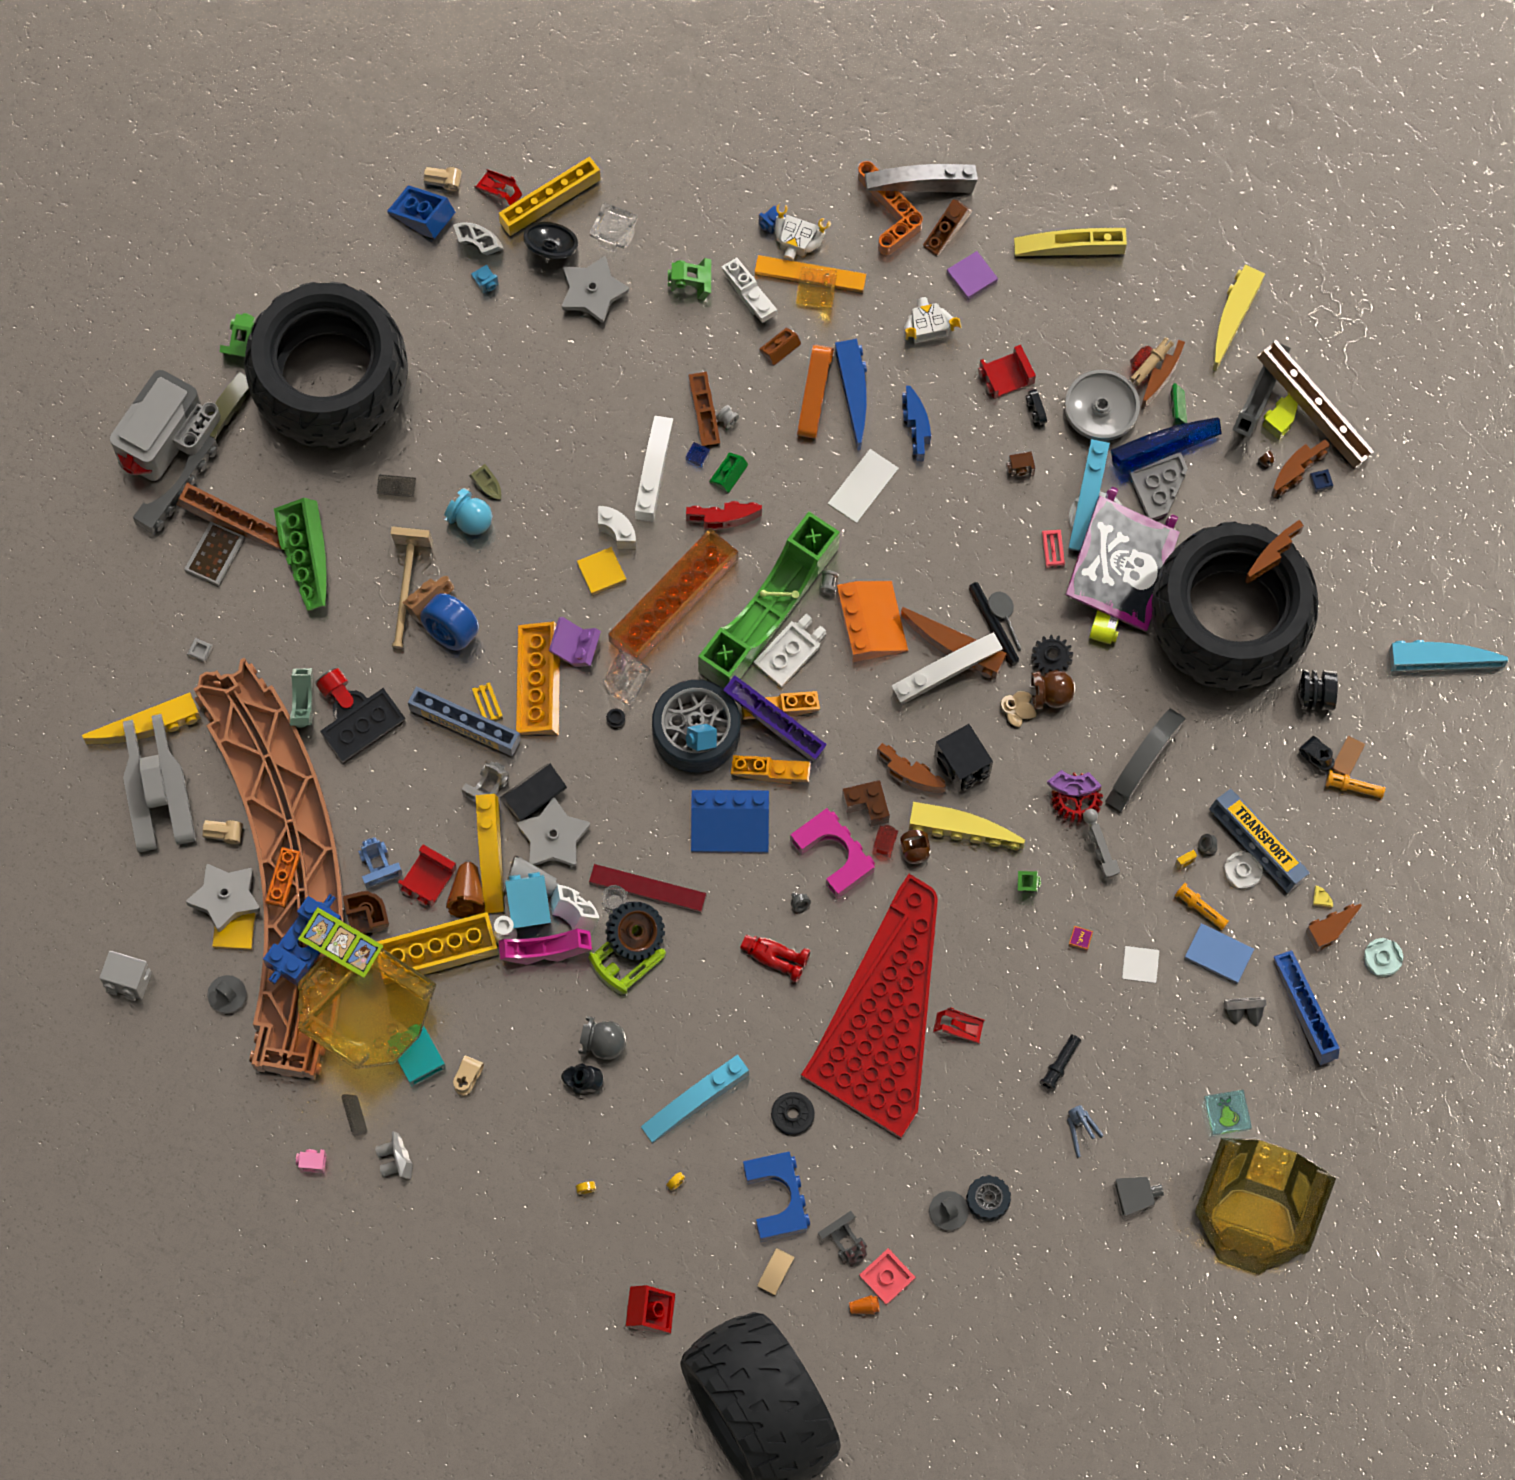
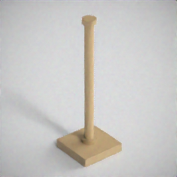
[391,527,433,649]

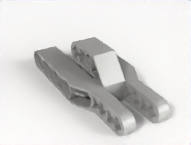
[123,714,196,853]

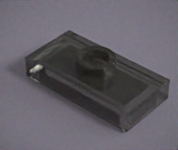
[376,474,417,497]

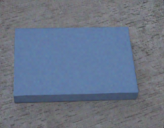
[1184,923,1254,984]

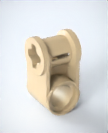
[453,1055,484,1096]

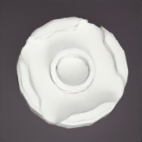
[1224,851,1263,890]

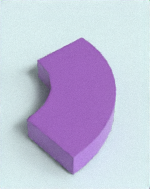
[1047,770,1101,797]

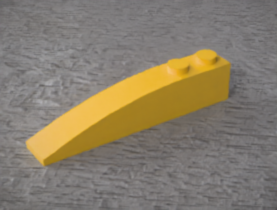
[82,693,201,745]
[475,794,505,913]

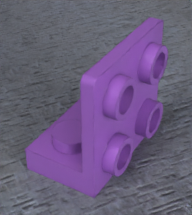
[549,617,601,667]

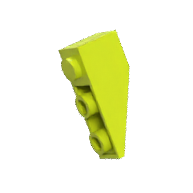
[1263,392,1298,440]

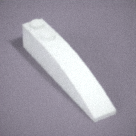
[635,416,673,522]
[892,632,1003,704]

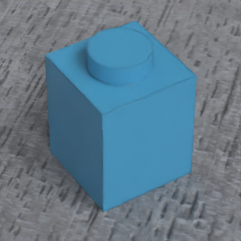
[686,724,717,751]

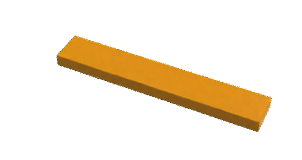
[755,255,866,293]

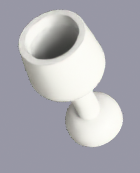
[494,916,517,944]

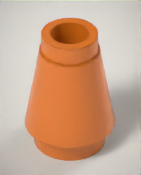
[849,1295,880,1315]

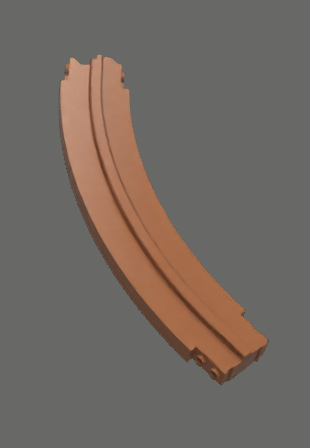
[194,658,344,1080]

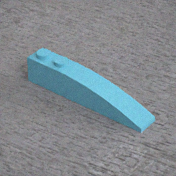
[1069,439,1110,551]
[1389,640,1508,671]
[641,1055,749,1143]

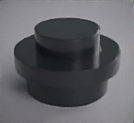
[606,708,625,727]

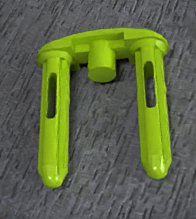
[588,925,666,994]

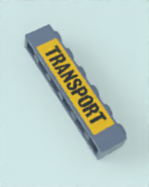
[408,686,521,756]
[1209,789,1310,893]

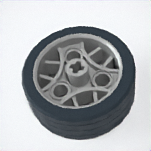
[652,679,740,773]

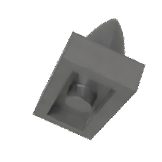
[1224,997,1267,1026]

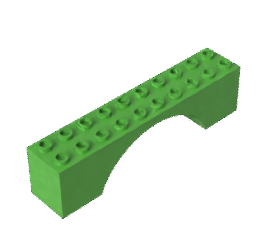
[698,512,840,688]

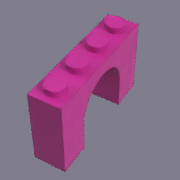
[790,808,875,899]

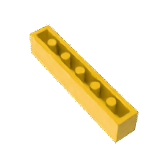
[499,156,601,236]

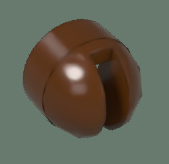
[1258,450,1275,467]

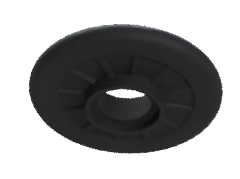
[771,1092,815,1135]

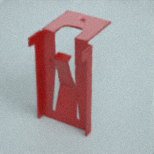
[474,169,523,205]
[933,1007,985,1044]

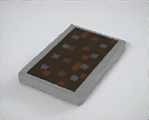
[184,521,245,586]

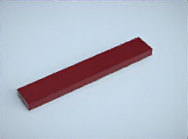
[589,864,707,913]

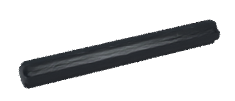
[969,582,1019,665]

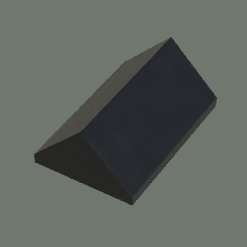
[499,763,567,821]

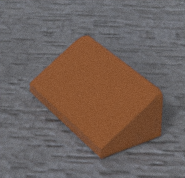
[759,328,801,365]

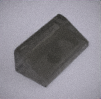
[341,1094,368,1136]

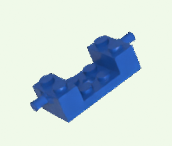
[263,894,342,986]

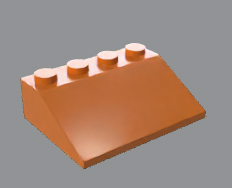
[836,581,908,662]

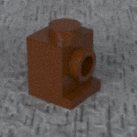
[1006,451,1036,477]

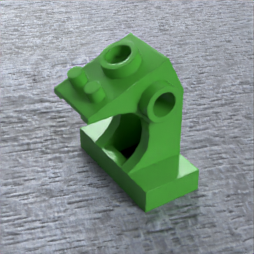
[668,258,711,300]
[219,313,255,357]

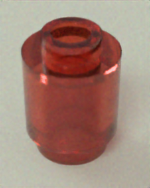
[1130,345,1153,372]

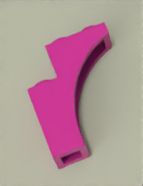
[499,928,592,965]

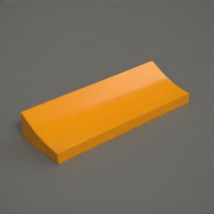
[516,621,560,735]

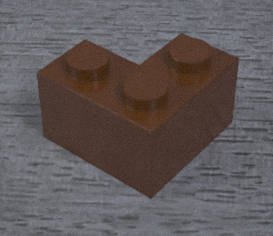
[842,780,890,827]

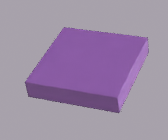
[947,251,998,300]

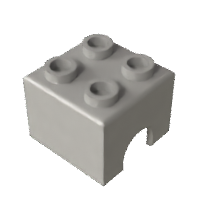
[99,951,152,1001]

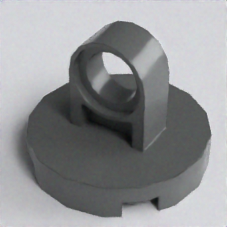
[207,975,247,1015]
[929,1191,969,1232]

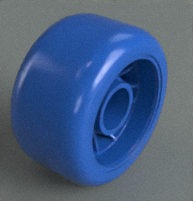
[420,593,479,651]

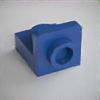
[759,206,786,234]

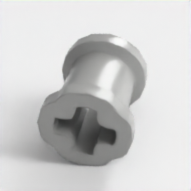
[819,570,839,594]

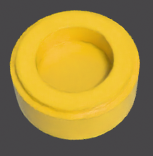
[666,1172,685,1191]
[575,1181,596,1195]

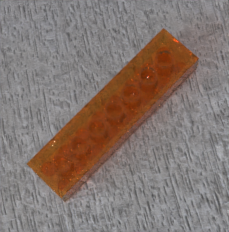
[608,528,739,665]

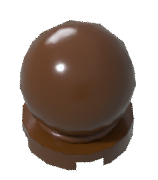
[1031,670,1076,710]

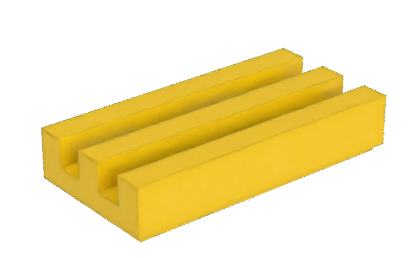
[472,682,503,721]

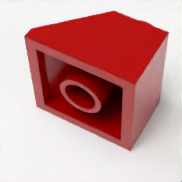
[625,1285,675,1333]

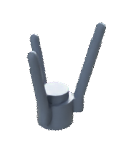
[1067,1105,1103,1158]

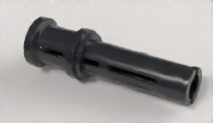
[1039,1034,1081,1091]

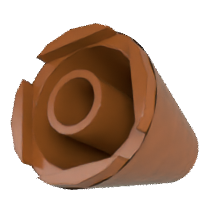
[446,862,485,918]

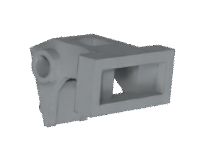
[462,761,509,808]

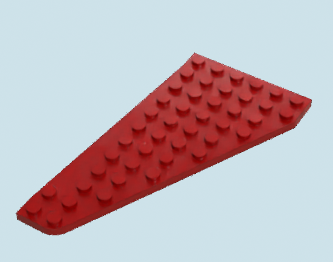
[801,873,938,1139]

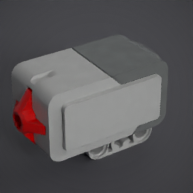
[110,370,220,481]

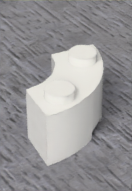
[453,222,504,255]
[598,506,636,549]
[550,884,599,934]

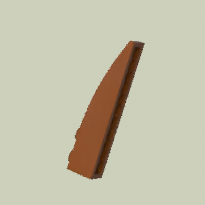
[176,483,282,550]
[900,607,1007,679]

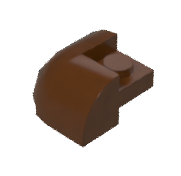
[342,891,389,934]

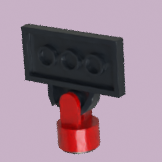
[316,668,406,763]

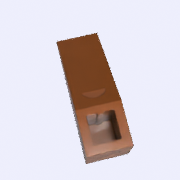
[923,199,973,255]
[1306,903,1362,952]

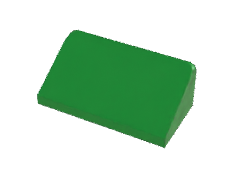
[1170,383,1187,425]
[709,452,748,493]

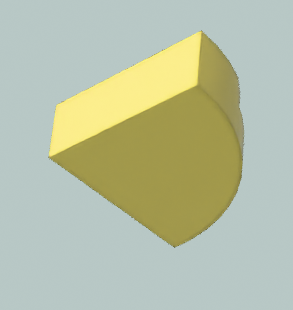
[1312,886,1333,909]

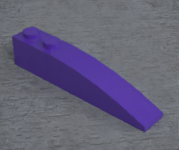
[723,675,827,762]

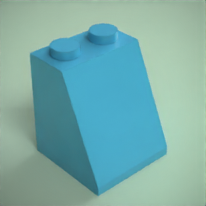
[505,872,551,928]

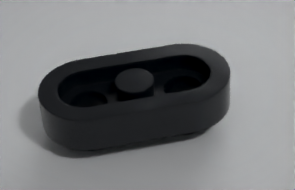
[1025,389,1047,425]

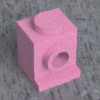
[296,1149,326,1174]

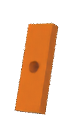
[265,847,301,908]

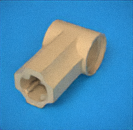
[424,167,462,191]
[203,820,243,844]

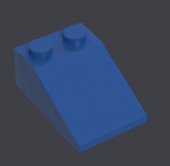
[387,185,456,239]

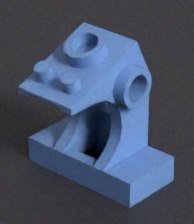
[358,837,403,889]

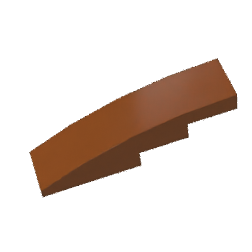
[1141,340,1185,408]
[688,372,720,446]
[1245,520,1304,584]

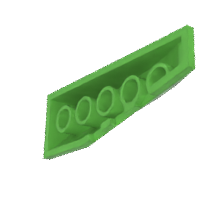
[274,498,326,611]

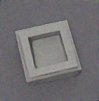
[187,638,213,664]

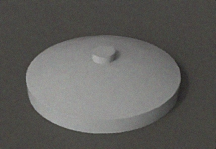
[1065,370,1140,441]

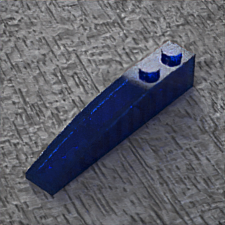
[1111,417,1222,475]

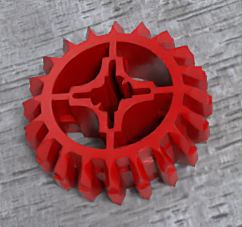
[1051,772,1103,824]

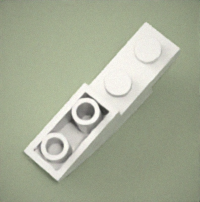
[721,258,778,323]

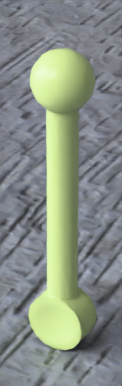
[760,590,799,599]

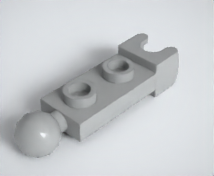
[1083,808,1120,878]

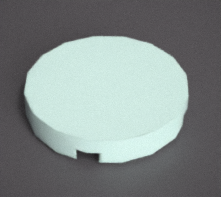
[1363,938,1403,977]

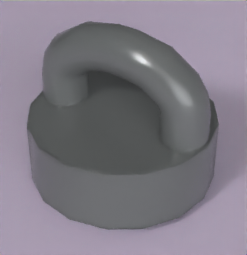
[1198,834,1217,854]
[791,892,811,912]

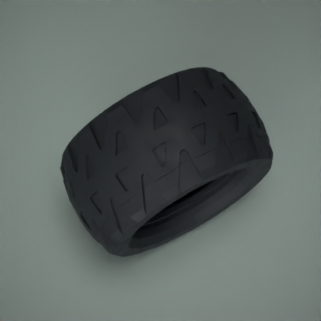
[245,281,408,448]
[1152,521,1319,691]
[680,1312,841,1480]

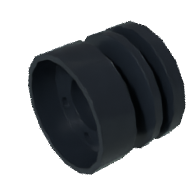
[1298,669,1338,710]

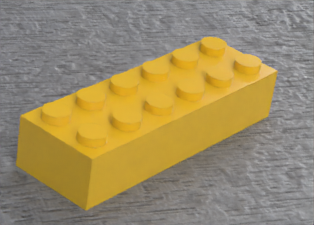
[377,912,499,985]

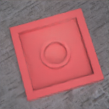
[859,1248,916,1305]

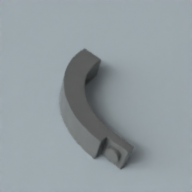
[1232,341,1291,437]
[1105,708,1186,812]

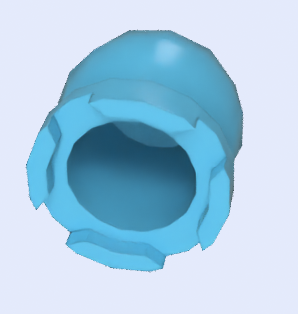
[444,488,493,535]

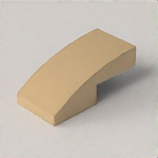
[757,1248,795,1295]

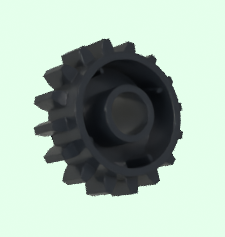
[1031,635,1073,675]

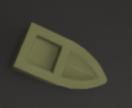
[469,464,501,500]

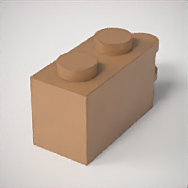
[402,576,454,624]

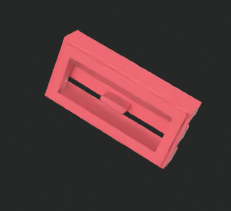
[1042,530,1065,568]

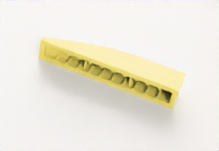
[1213,265,1265,371]

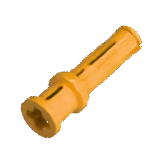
[1325,770,1385,799]
[1174,883,1229,931]

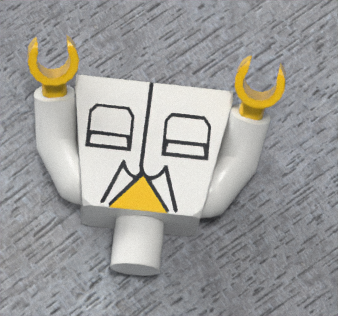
[774,204,831,261]
[904,297,962,343]

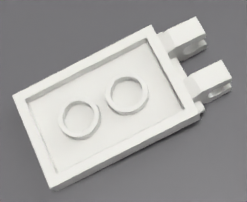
[753,614,826,688]

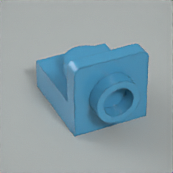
[471,265,499,293]

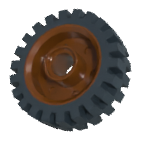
[605,901,665,960]

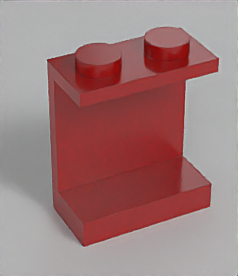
[978,345,1036,399]
[398,844,457,907]

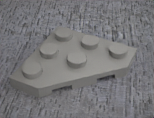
[1128,452,1188,520]

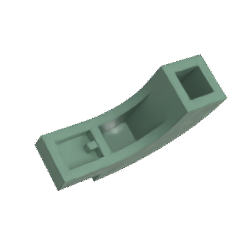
[290,668,313,728]

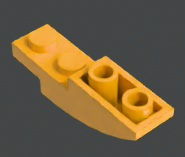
[741,691,820,719]
[731,755,811,784]

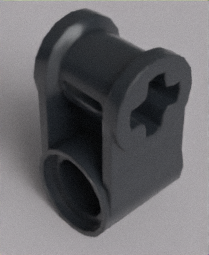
[1299,736,1335,771]

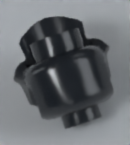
[561,1063,604,1094]

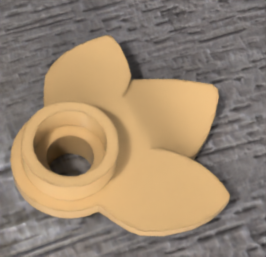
[1000,691,1036,727]

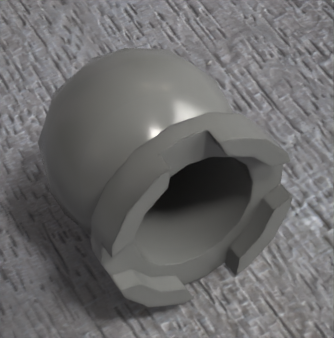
[578,1015,627,1060]

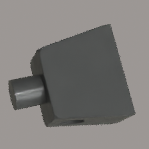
[1114,1177,1164,1220]

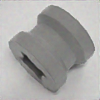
[716,405,739,429]

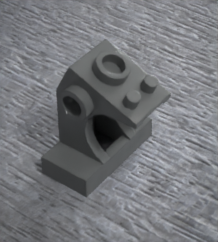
[817,1211,867,1266]

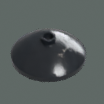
[523,222,578,259]

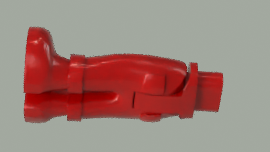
[740,935,811,983]

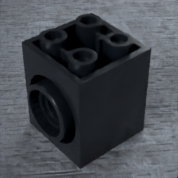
[934,724,993,792]

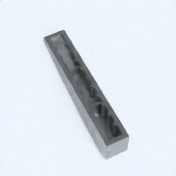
[864,164,978,193]

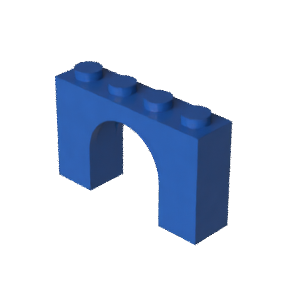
[743,1151,810,1242]

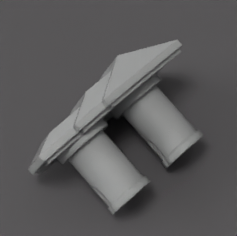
[375,1131,413,1179]

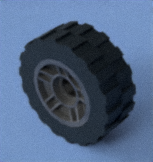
[966,1175,1011,1221]

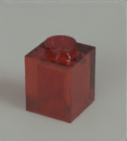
[873,825,898,858]

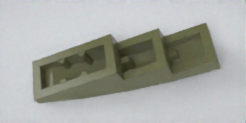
[198,372,250,439]

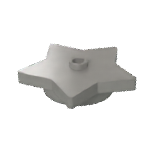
[562,256,629,323]
[517,798,590,867]
[186,864,260,932]

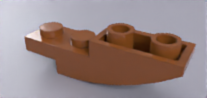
[1271,439,1330,498]
[877,743,946,794]

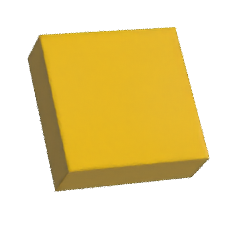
[1175,849,1197,870]

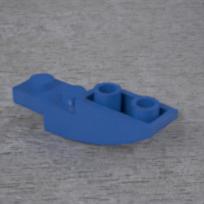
[902,386,931,461]

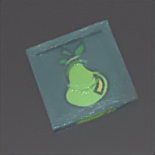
[1204,1090,1252,1136]

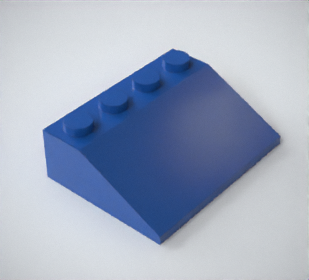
[691,790,769,853]

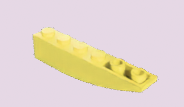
[1014,228,1127,256]
[909,802,1025,850]

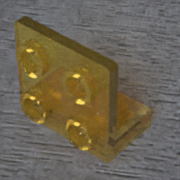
[796,267,838,308]

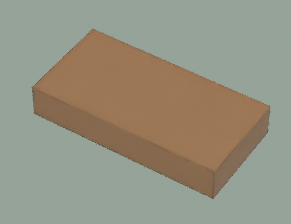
[1331,736,1365,776]

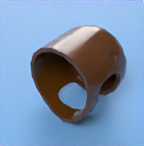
[900,830,931,864]

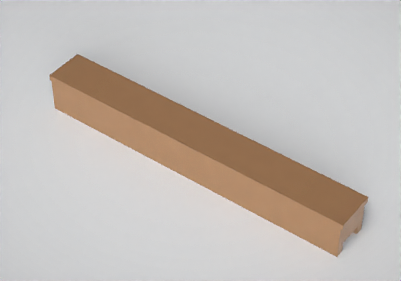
[1257,341,1374,469]

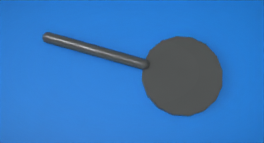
[988,592,1021,650]

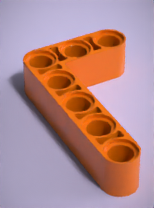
[858,161,923,256]
[797,344,834,439]

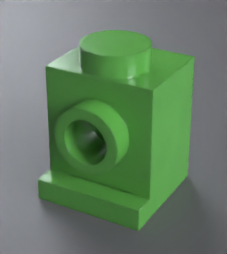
[1018,871,1041,892]

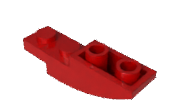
[686,501,762,529]

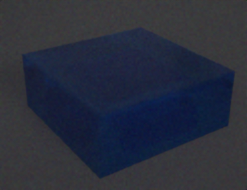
[685,442,710,467]

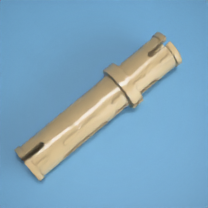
[1130,338,1174,386]

